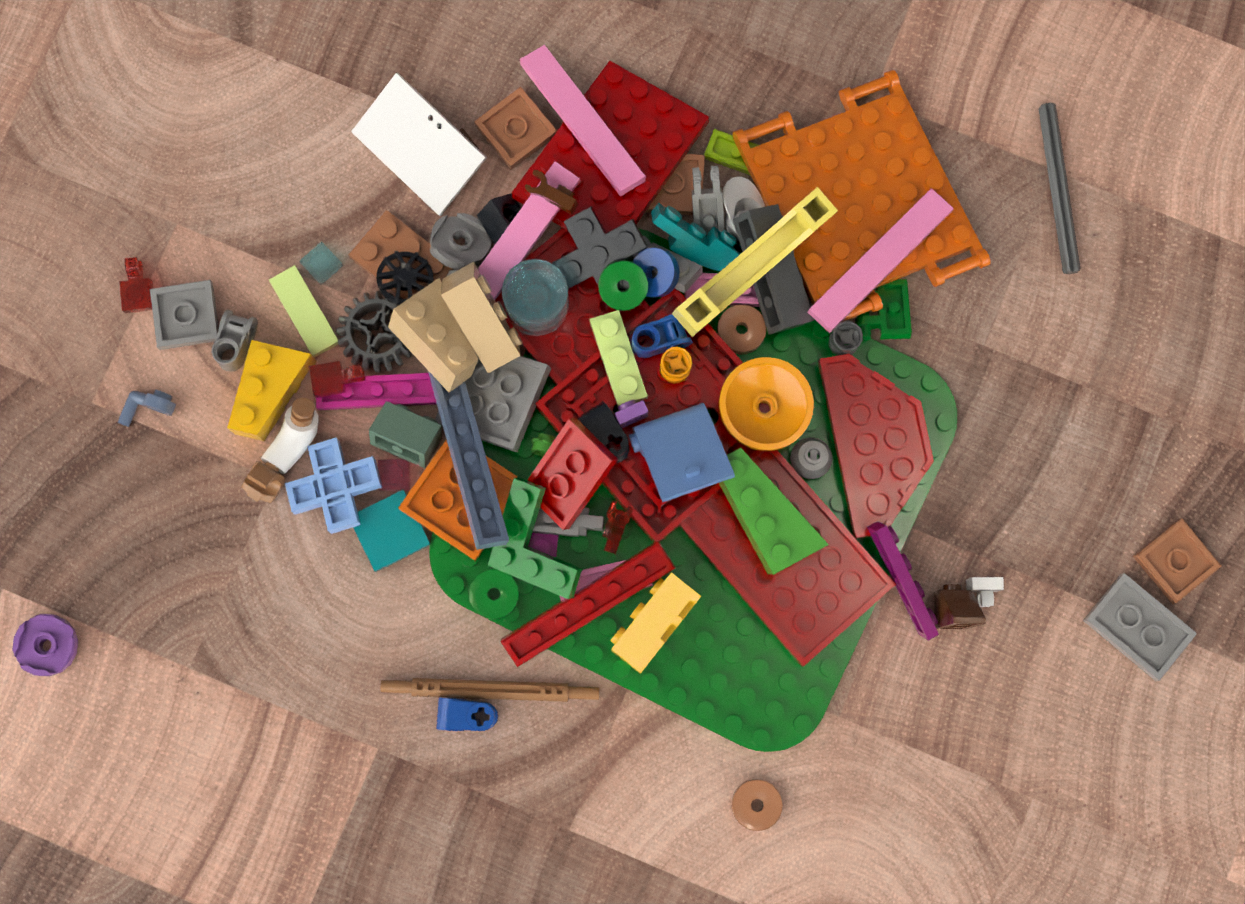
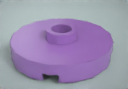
[12,614,78,676]

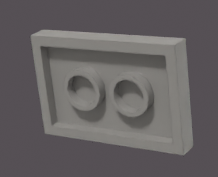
[1083,573,1197,681]

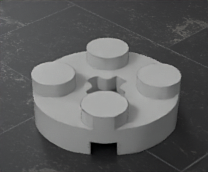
[430,213,491,270]

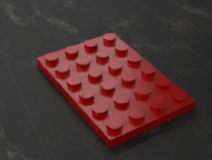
[511,61,709,233]

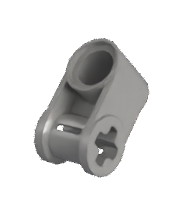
[211,310,258,372]

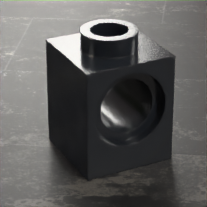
[476,193,521,245]

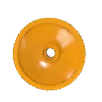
[719,357,814,451]

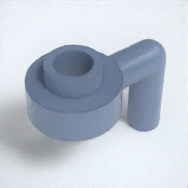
[117,390,176,427]

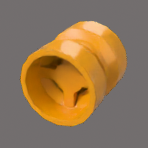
[660,347,692,383]

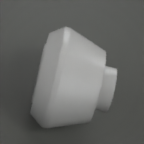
[790,437,832,479]

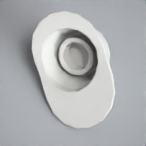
[723,176,766,242]

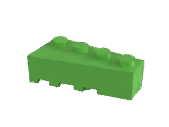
[719,448,829,575]

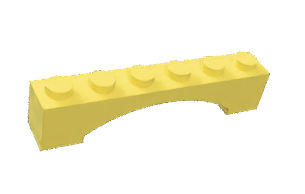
[672,187,838,337]

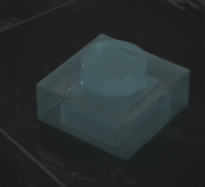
[299,241,343,285]

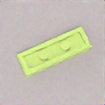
[269,265,338,358]

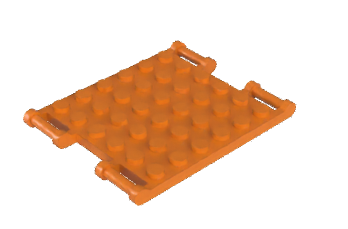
[733,70,991,331]

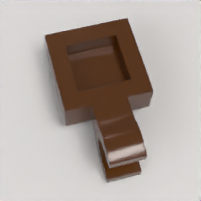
[525,170,578,215]

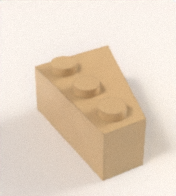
[441,262,522,373]
[388,278,478,393]

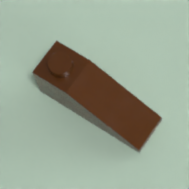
[934,584,986,630]

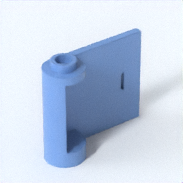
[629,403,735,502]

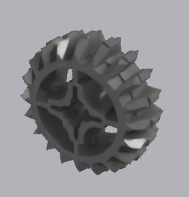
[336,291,412,373]

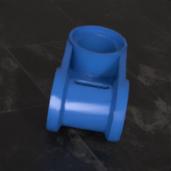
[631,314,693,358]
[436,698,498,731]

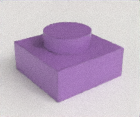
[615,400,649,428]

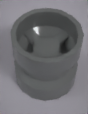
[828,321,863,356]

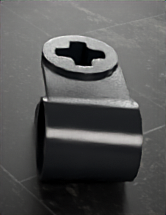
[577,401,629,463]

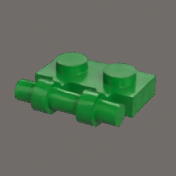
[855,279,912,341]

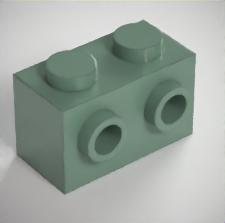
[369,401,442,468]

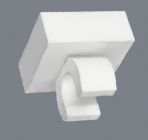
[966,577,1004,607]

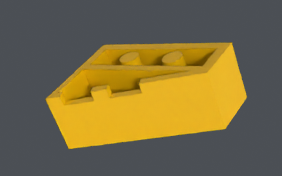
[227,340,317,441]
[610,572,701,674]

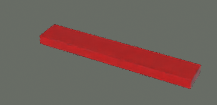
[500,540,675,667]

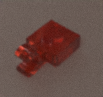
[119,257,153,313]
[309,361,366,398]
[602,500,633,554]

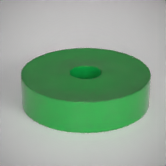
[598,260,648,311]
[469,569,519,620]

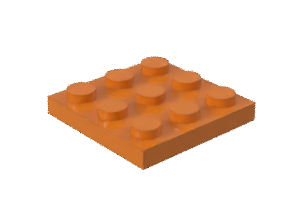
[398,440,517,561]

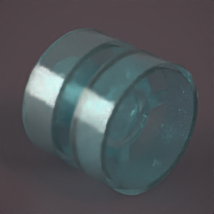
[502,259,569,336]

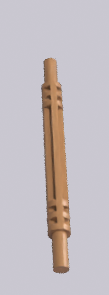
[380,678,599,702]

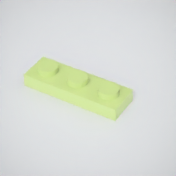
[590,310,648,407]

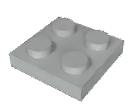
[150,280,219,350]

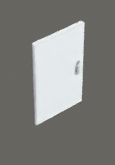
[351,73,487,216]

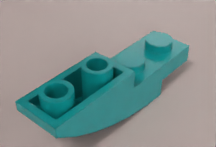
[651,202,743,271]

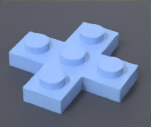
[285,437,383,534]

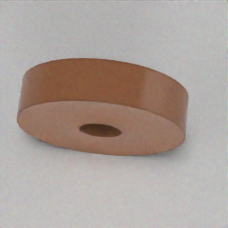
[717,305,766,354]
[731,779,783,831]

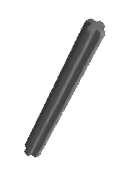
[1038,103,1081,274]

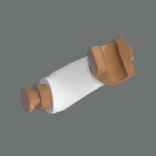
[241,398,319,503]

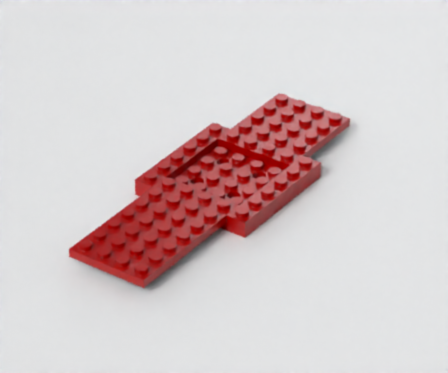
[495,228,896,667]

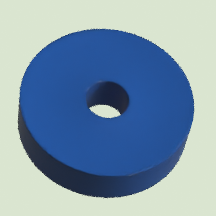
[633,248,680,297]

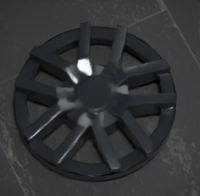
[376,251,434,305]

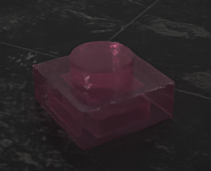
[378,459,410,492]

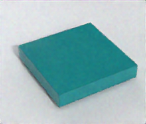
[353,489,431,572]

